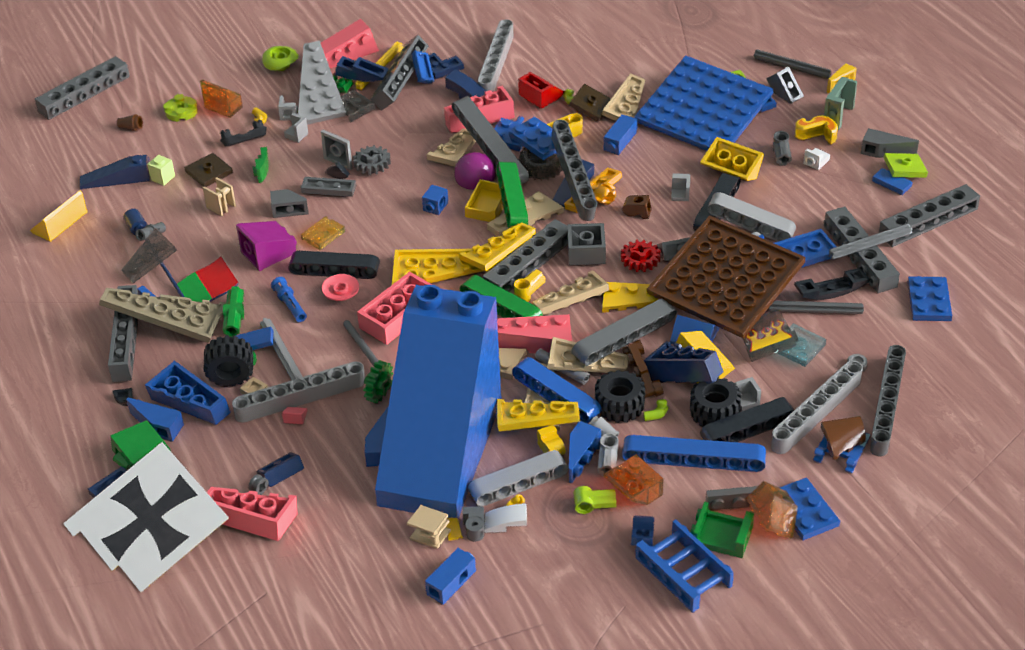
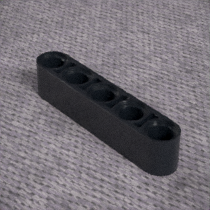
[693,173,741,231]
[288,250,380,279]
[700,397,795,442]

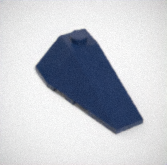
[80,154,150,189]

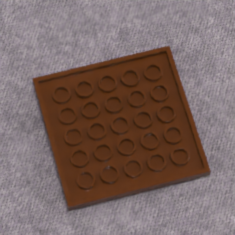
[647,215,805,339]

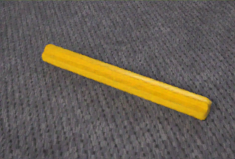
[355,41,403,90]

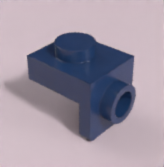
[631,515,655,546]

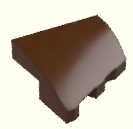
[821,416,866,460]

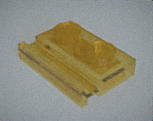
[301,216,345,250]

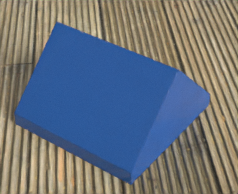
[670,315,719,345]

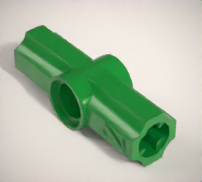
[223,286,244,337]

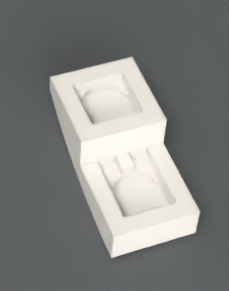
[485,504,527,533]

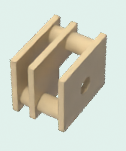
[203,178,236,216]
[407,505,451,549]

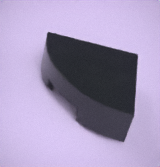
[325,162,350,179]
[112,388,134,406]

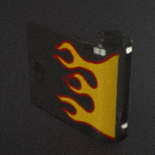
[742,309,799,362]

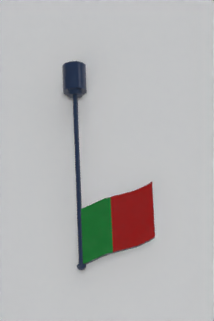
[123,208,239,302]

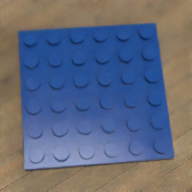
[634,55,773,151]

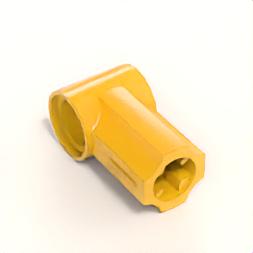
[514,269,545,302]

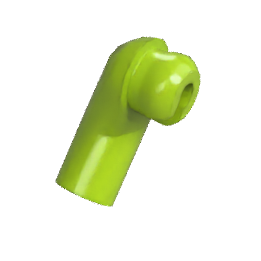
[643,399,669,421]

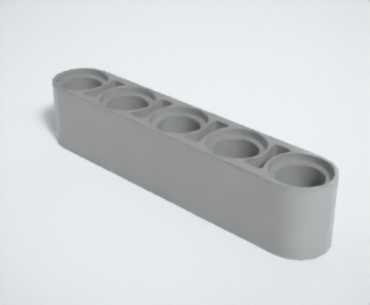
[708,192,796,242]
[468,450,569,506]

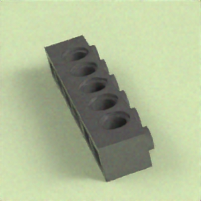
[370,35,429,111]
[34,56,130,120]
[879,184,980,247]
[823,207,900,293]
[483,219,568,292]
[108,285,138,382]

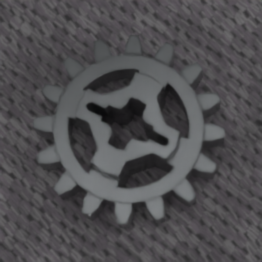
[353,145,391,175]

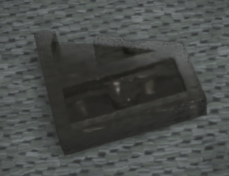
[341,90,375,122]

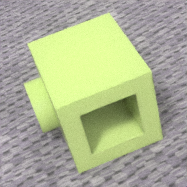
[147,155,175,185]

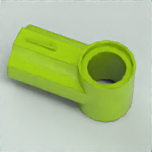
[573,486,616,514]

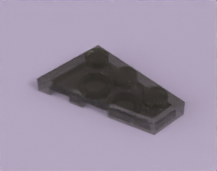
[122,228,177,284]

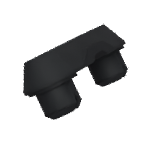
[220,120,267,147]

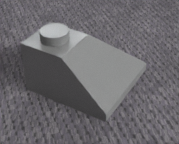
[321,130,353,170]

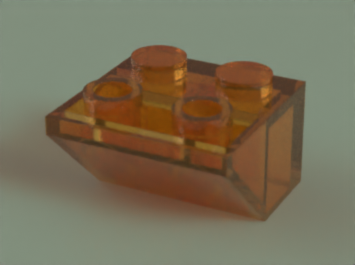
[200,80,243,118]
[604,454,664,505]
[746,481,798,539]

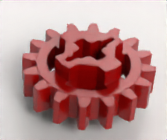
[621,239,661,272]

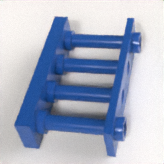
[636,519,734,613]

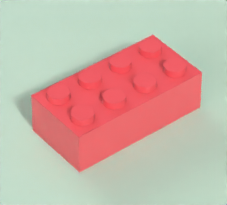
[357,272,432,345]

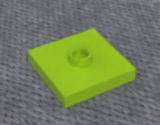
[883,153,928,178]

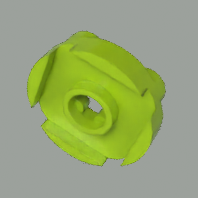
[163,94,198,122]

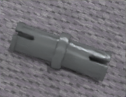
[135,222,166,241]

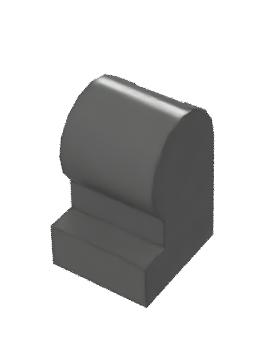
[463,506,485,542]

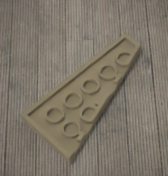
[99,288,226,343]

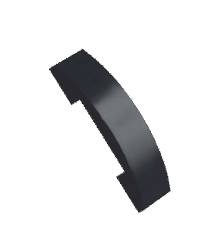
[794,268,870,300]

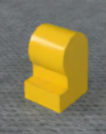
[537,425,566,455]

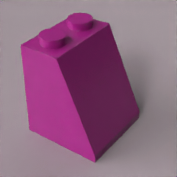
[236,221,297,271]

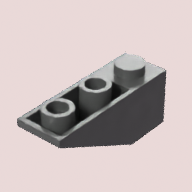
[861,128,919,158]

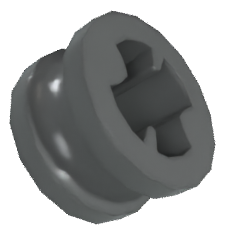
[248,474,269,495]

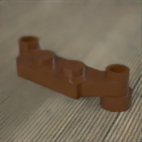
[622,340,664,398]

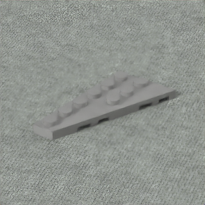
[298,41,346,125]

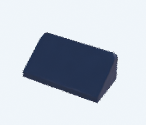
[256,452,304,487]

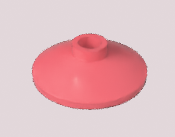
[322,274,359,301]

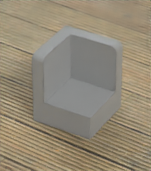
[278,96,298,120]
[284,113,308,143]
[671,173,690,201]
[735,377,761,412]

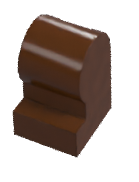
[622,195,652,219]

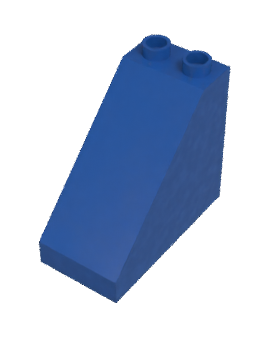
[375,285,501,519]

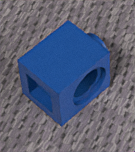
[422,185,448,215]

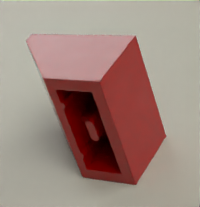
[518,72,565,109]

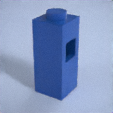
[603,114,637,155]
[425,548,476,605]

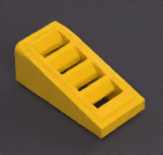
[827,63,856,93]

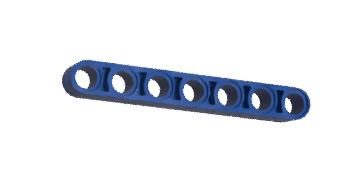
[622,435,766,472]

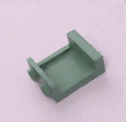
[824,77,857,130]

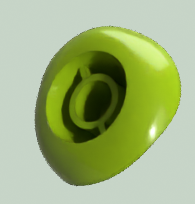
[262,46,299,71]

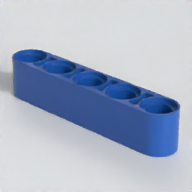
[512,357,601,424]

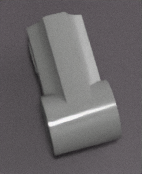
[597,433,619,477]

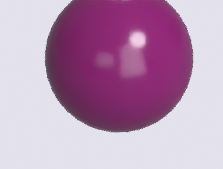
[454,152,496,190]

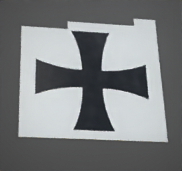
[63,442,229,592]

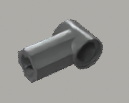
[772,131,792,166]

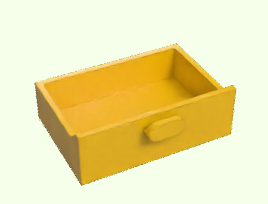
[465,180,503,222]

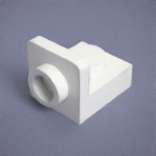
[804,148,830,170]

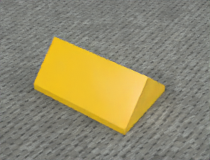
[700,137,764,181]
[30,191,87,242]
[676,331,735,383]

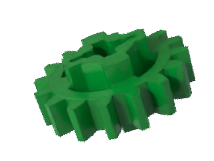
[363,360,393,404]

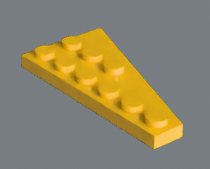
[392,249,505,285]

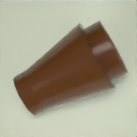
[117,114,143,131]

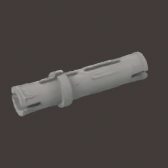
[535,348,590,385]

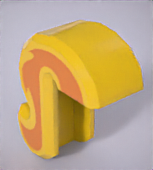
[794,116,838,145]

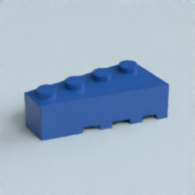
[145,360,231,425]

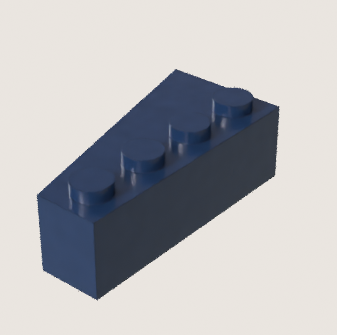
[644,341,723,384]

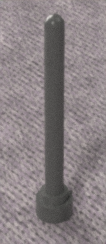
[343,320,379,367]

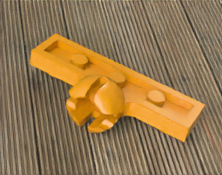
[564,167,622,213]

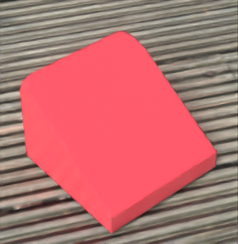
[282,407,307,425]

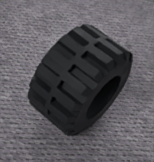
[203,335,253,387]
[595,370,645,423]
[690,377,741,427]

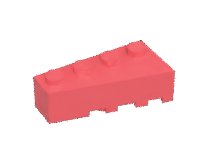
[321,19,379,69]
[444,86,515,133]
[497,314,572,354]
[207,487,297,541]

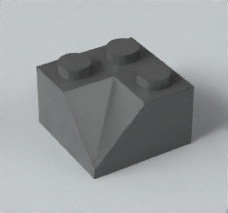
[567,223,606,265]

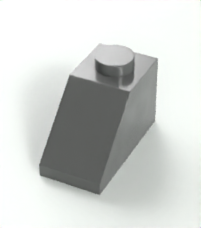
[766,67,804,104]
[270,189,309,218]

